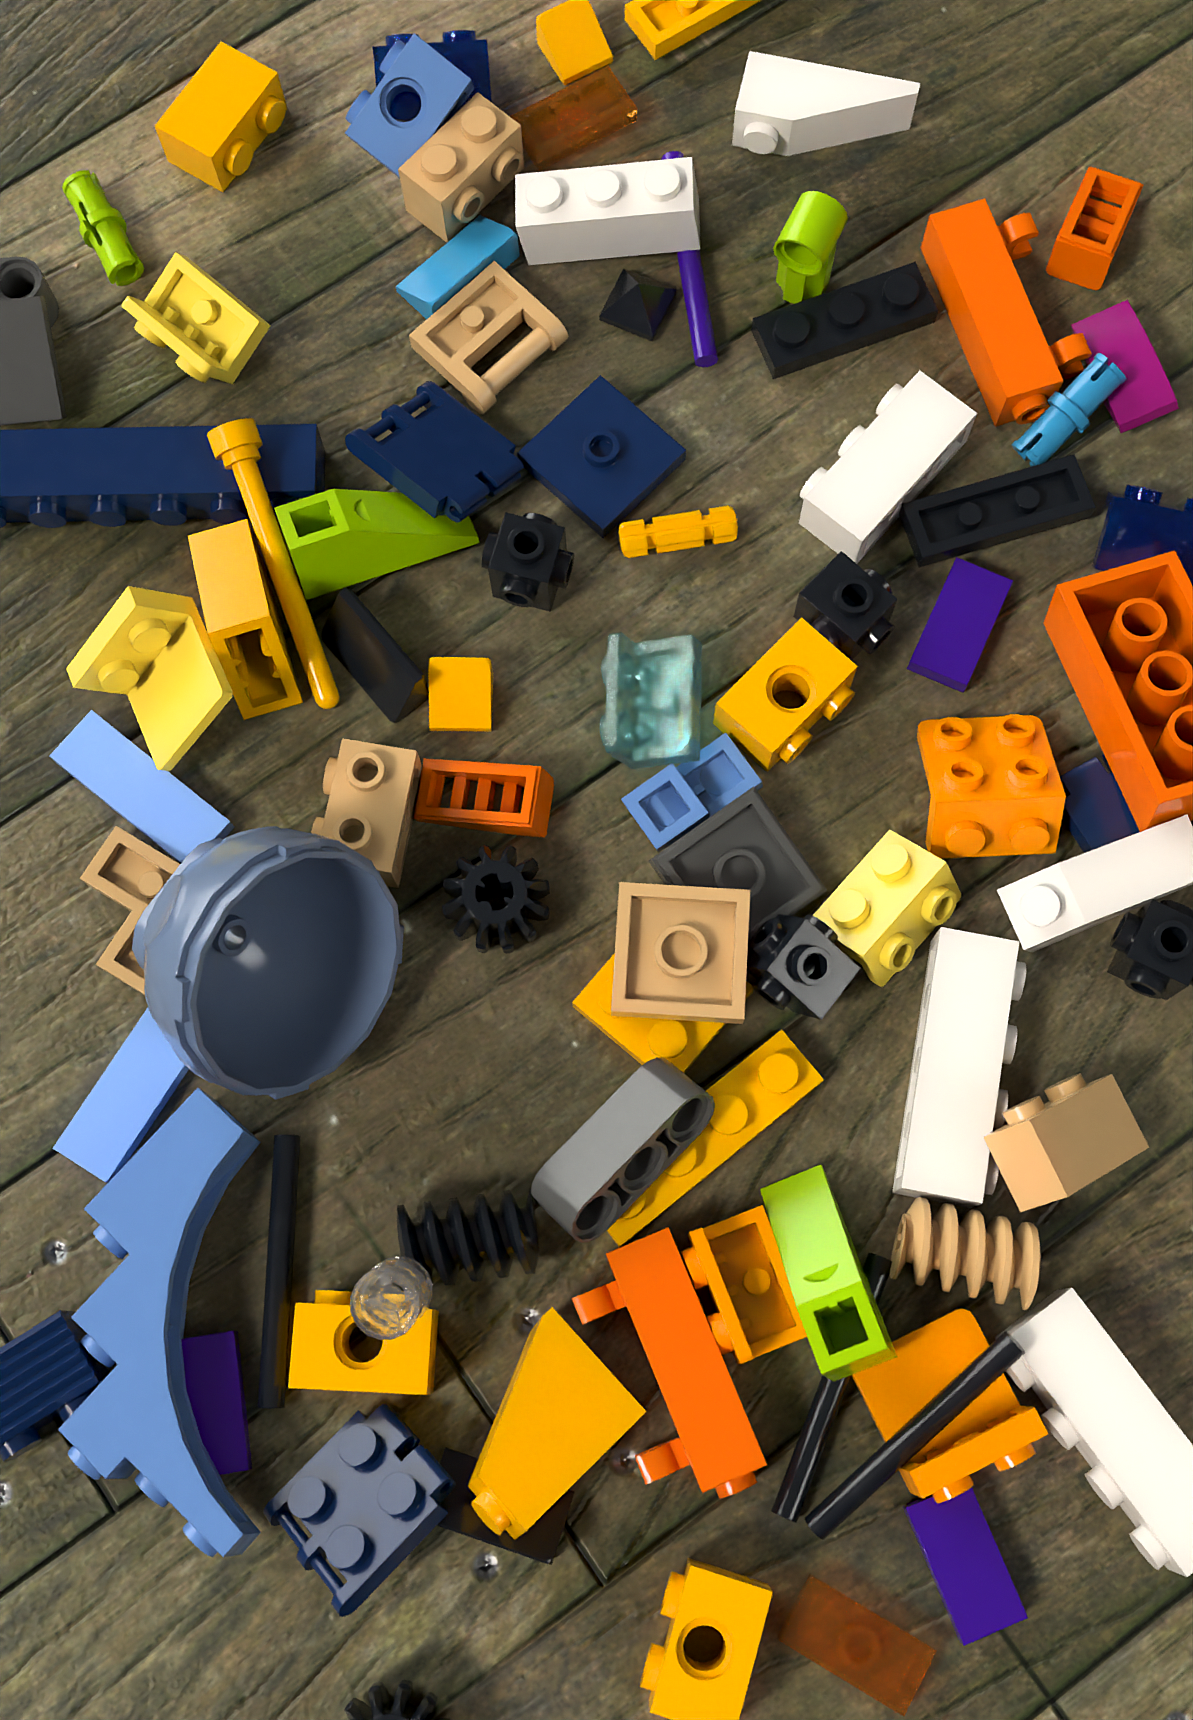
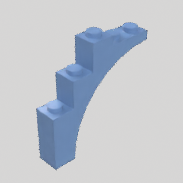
[58,1088,261,1557]

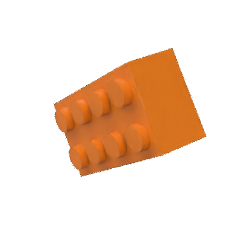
[1043,550,1193,832]

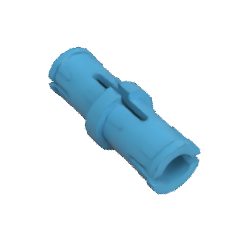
[1011,353,1127,466]

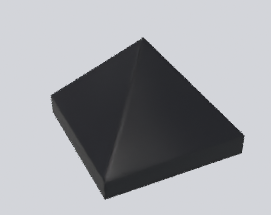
[599,268,676,341]

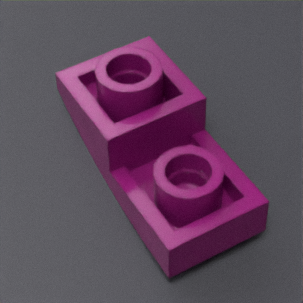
[1071,300,1179,433]

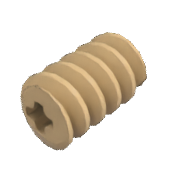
[890,1197,1041,1310]

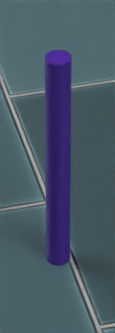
[661,151,718,367]

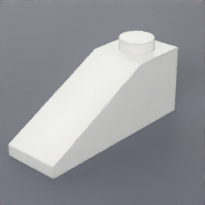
[732,51,920,156]
[997,814,1193,952]

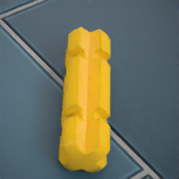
[619,506,738,558]

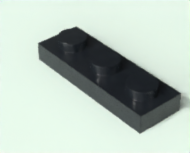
[751,262,939,379]
[899,454,1096,567]

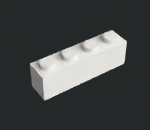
[892,927,1026,1208]
[995,1288,1193,1577]

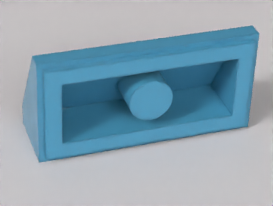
[395,215,520,320]

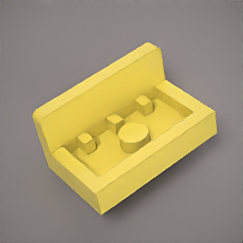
[121,252,271,384]
[812,830,961,987]

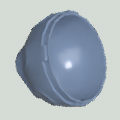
[132,826,404,1100]

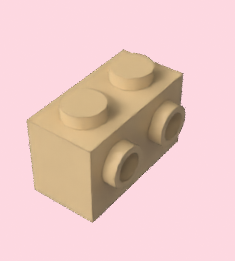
[398,92,524,243]
[311,738,422,888]
[983,1073,1149,1212]

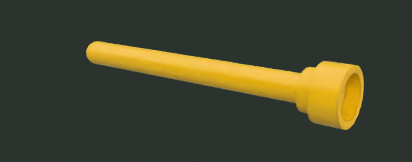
[207,418,339,709]

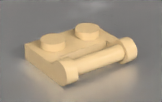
[409,261,569,415]

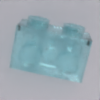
[600,632,702,769]

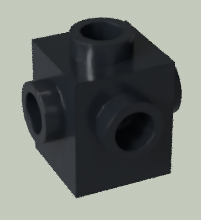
[481,512,575,612]
[793,551,897,661]
[1107,899,1193,1000]
[747,914,860,1020]

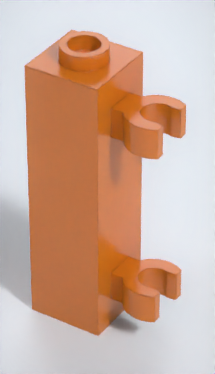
[921,198,1092,427]
[572,1227,767,1499]

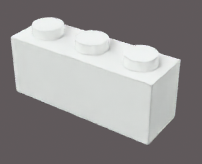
[515,157,700,265]
[799,370,977,564]

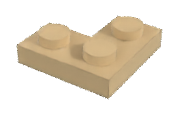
[80,826,180,995]

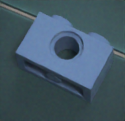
[345,33,474,178]

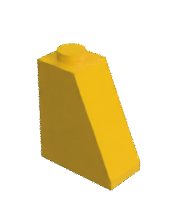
[188,519,303,720]
[468,1307,647,1540]

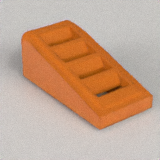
[1046,167,1144,290]
[414,758,554,838]

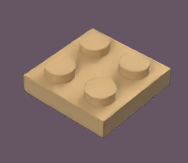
[611,882,750,1024]

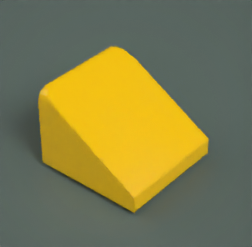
[536,0,613,86]
[428,657,494,732]

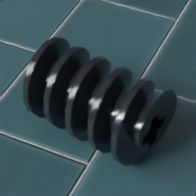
[397,1188,540,1289]

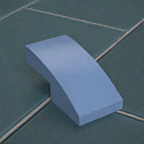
[621,733,763,852]

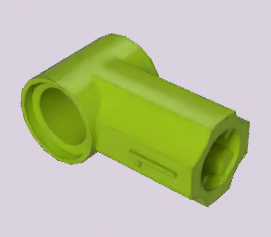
[773,191,848,304]

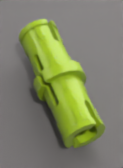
[62,170,144,286]

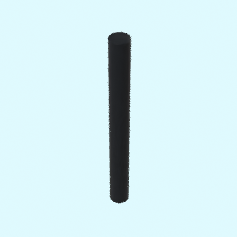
[257,1134,301,1408]
[771,1253,892,1523]
[805,1331,1025,1540]

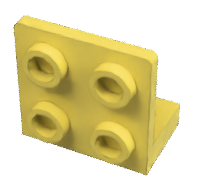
[66,586,233,771]

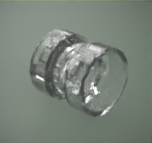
[350,1257,433,1340]

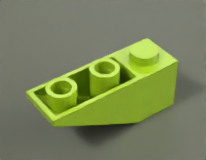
[274,489,479,600]
[760,1165,897,1382]

